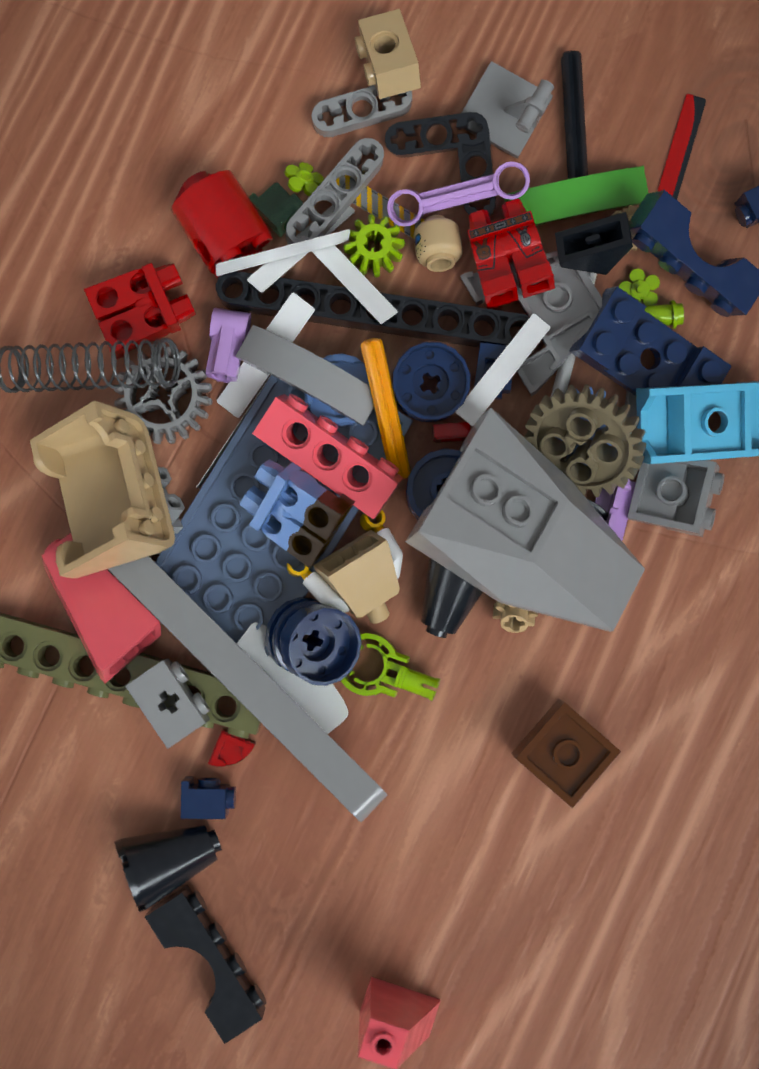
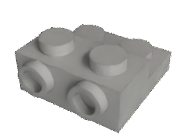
[627,460,725,537]

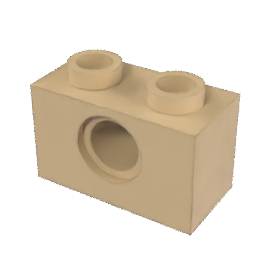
[354,9,421,99]

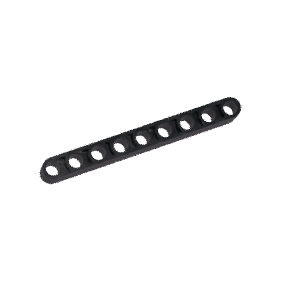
[216,271,530,348]

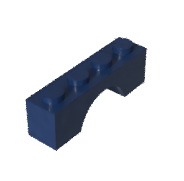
[629,190,759,317]

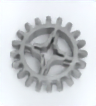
[114,346,213,444]

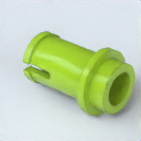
[644,300,684,329]

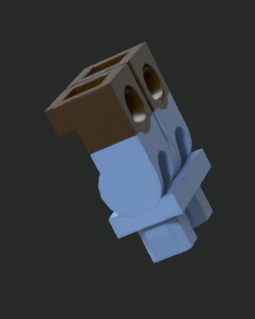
[239,459,355,568]

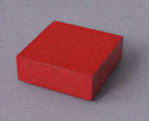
[432,422,471,443]

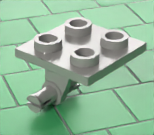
[456,61,554,159]

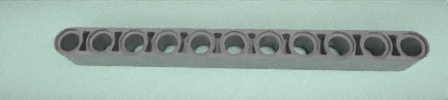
[108,556,387,823]

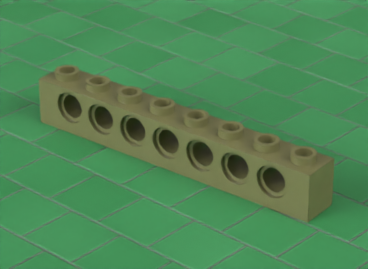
[0,612,261,738]

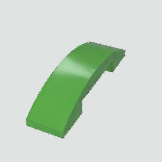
[504,166,648,225]

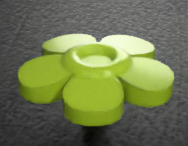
[284,162,324,196]
[619,269,660,306]

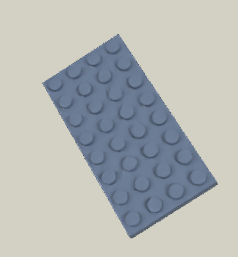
[155,375,413,657]

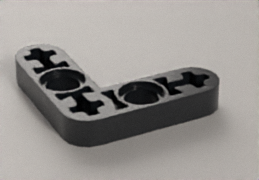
[385,112,496,217]

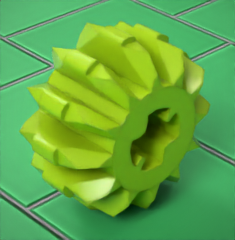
[343,214,405,277]

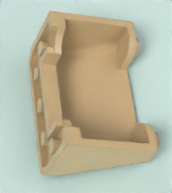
[30,401,175,578]

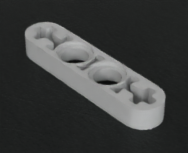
[286,138,384,245]

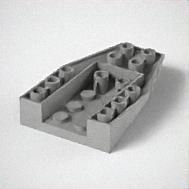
[405,408,645,632]

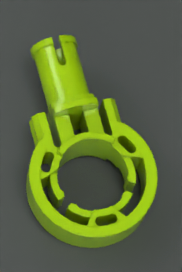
[341,633,440,701]

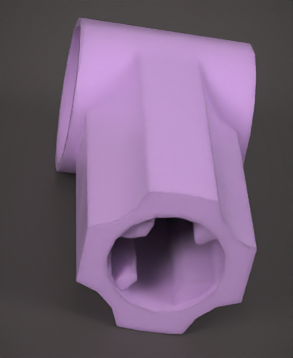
[205,308,251,383]

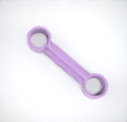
[387,161,530,227]

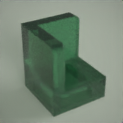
[249,182,303,237]

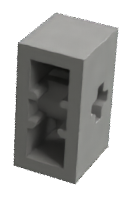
[125,658,210,749]

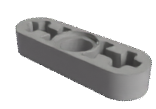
[312,85,412,137]

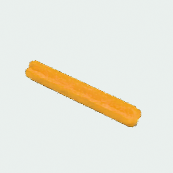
[361,338,411,479]

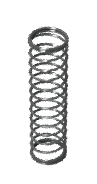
[0,338,181,393]

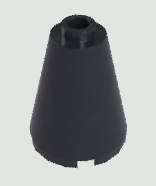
[421,557,483,638]
[114,825,222,912]

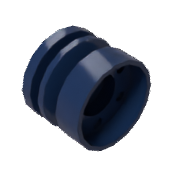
[392,342,470,422]
[265,597,362,686]

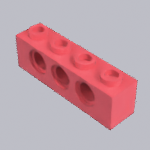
[252,394,404,520]

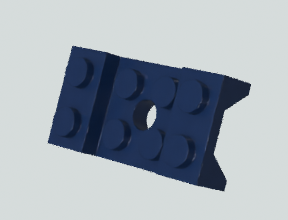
[569,286,732,396]

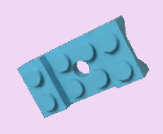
[636,381,759,464]

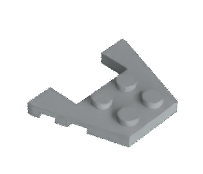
[460,251,602,396]

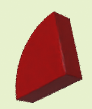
[208,729,256,767]

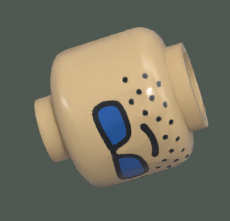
[413,215,463,272]

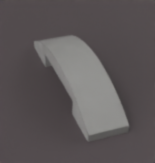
[235,325,374,426]

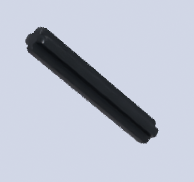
[561,51,588,179]

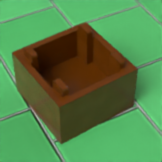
[512,699,621,808]

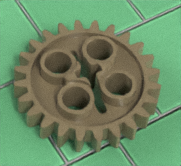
[524,384,647,497]

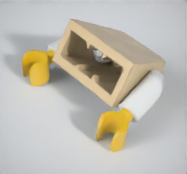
[286,510,403,624]

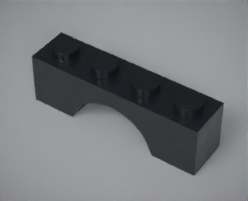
[145,884,266,1044]

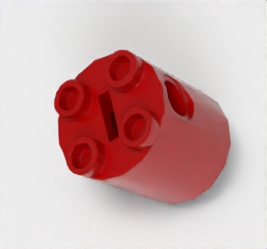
[171,170,273,280]

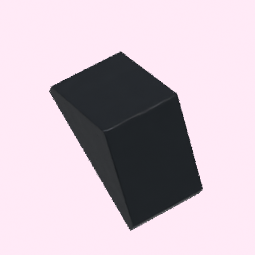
[555,212,633,275]

